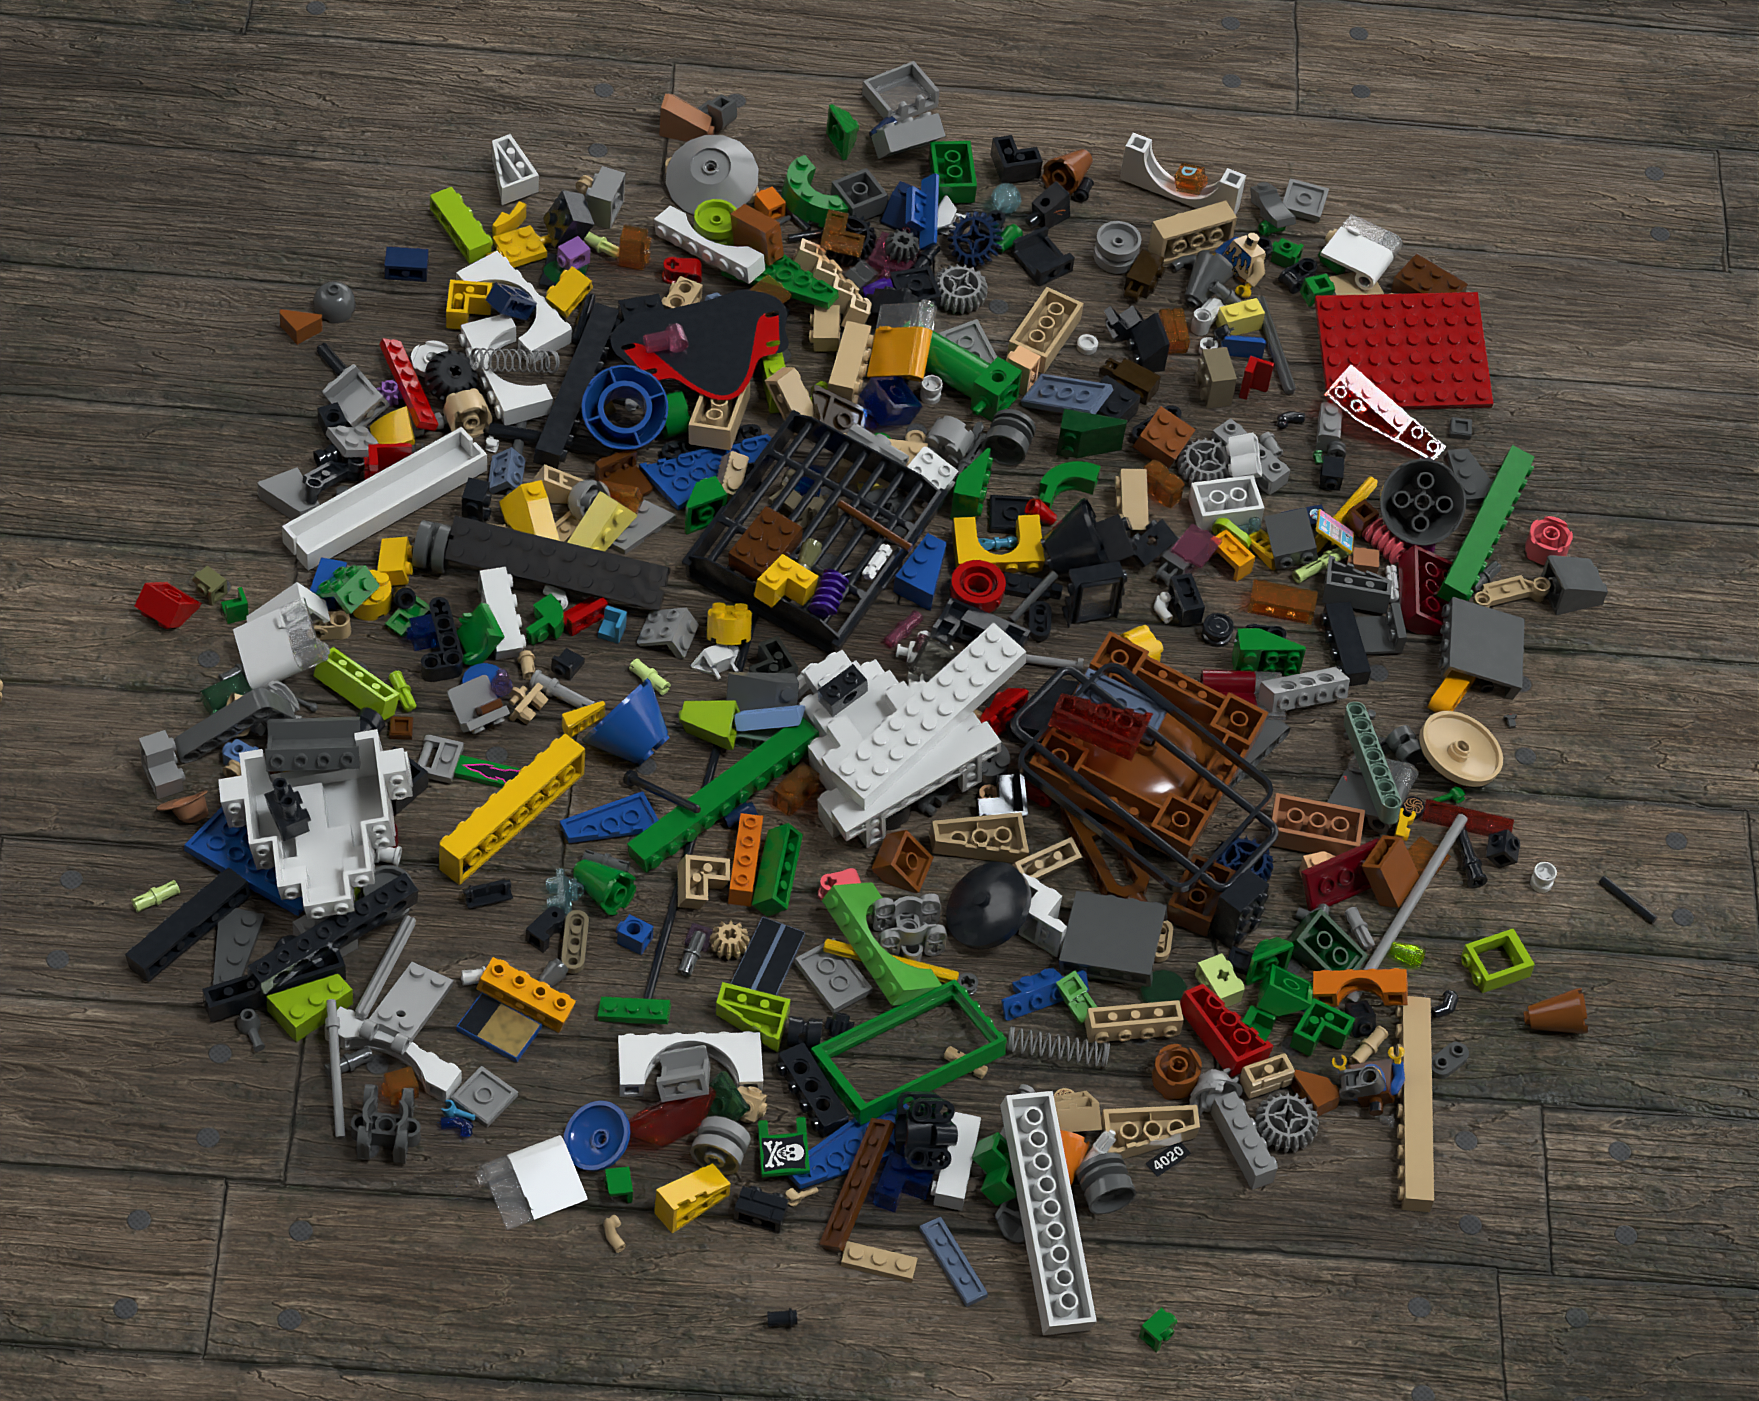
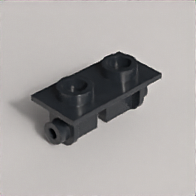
[462,878,513,909]

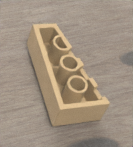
[1101,1105,1200,1159]

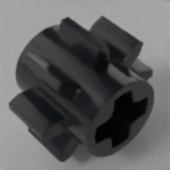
[825,1012,854,1037]

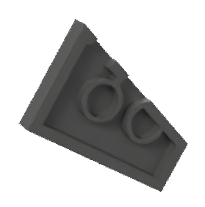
[1446,448,1492,504]

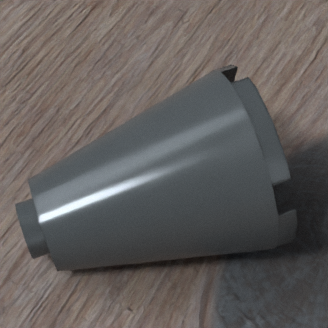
[1184,250,1234,308]

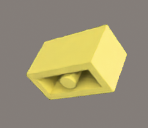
[1216,298,1265,335]

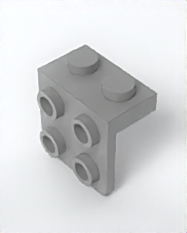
[637,607,699,659]
[447,675,510,734]

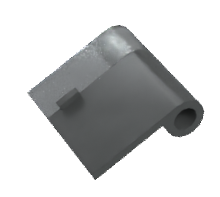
[1327,754,1419,833]

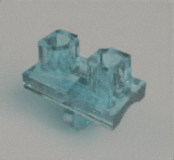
[546,868,584,916]

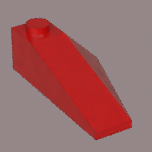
[979,688,1029,736]

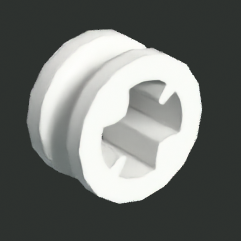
[1198,337,1218,355]

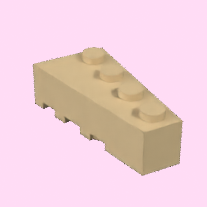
[929,812,1029,863]

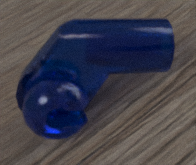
[440,1116,474,1137]

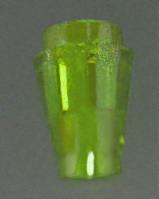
[1390,941,1426,967]

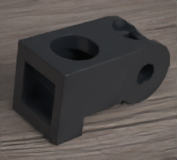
[525,906,565,953]

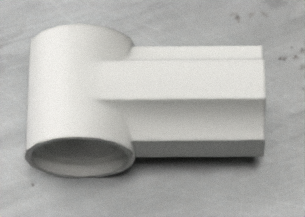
[1191,297,1224,336]

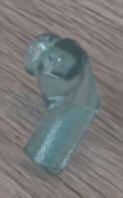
[1236,517,1262,534]

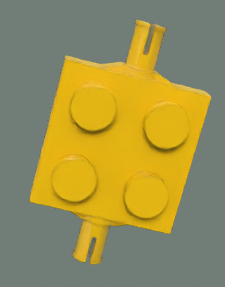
[486,225,551,268]

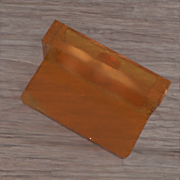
[599,480,644,520]

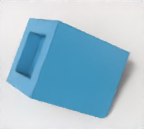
[598,606,627,644]

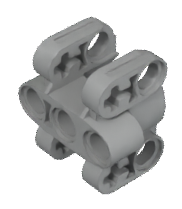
[871,894,947,962]

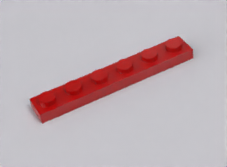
[379,338,439,431]

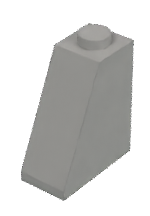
[257,468,320,520]

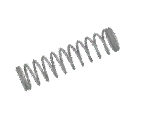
[470,348,560,373]
[1007,1026,1110,1068]

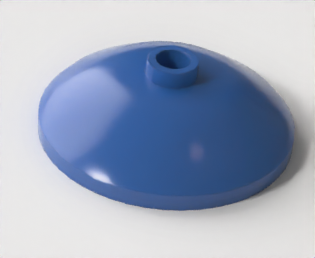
[564,1101,630,1171]

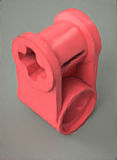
[818,868,861,901]

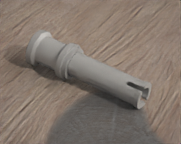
[529,669,596,709]

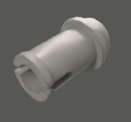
[1259,432,1283,458]

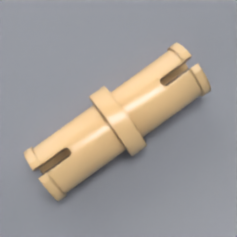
[1349,1026,1389,1064]

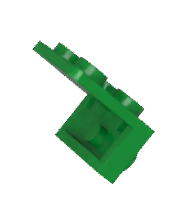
[315,565,380,614]

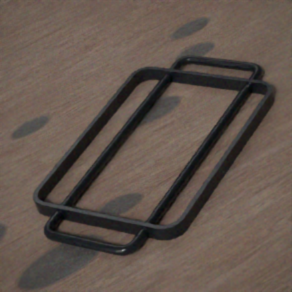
[1010,663,1279,893]

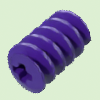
[809,568,849,618]

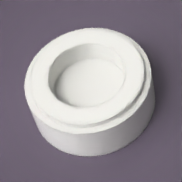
[1077,334,1098,355]

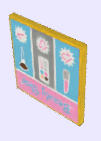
[1316,509,1354,554]

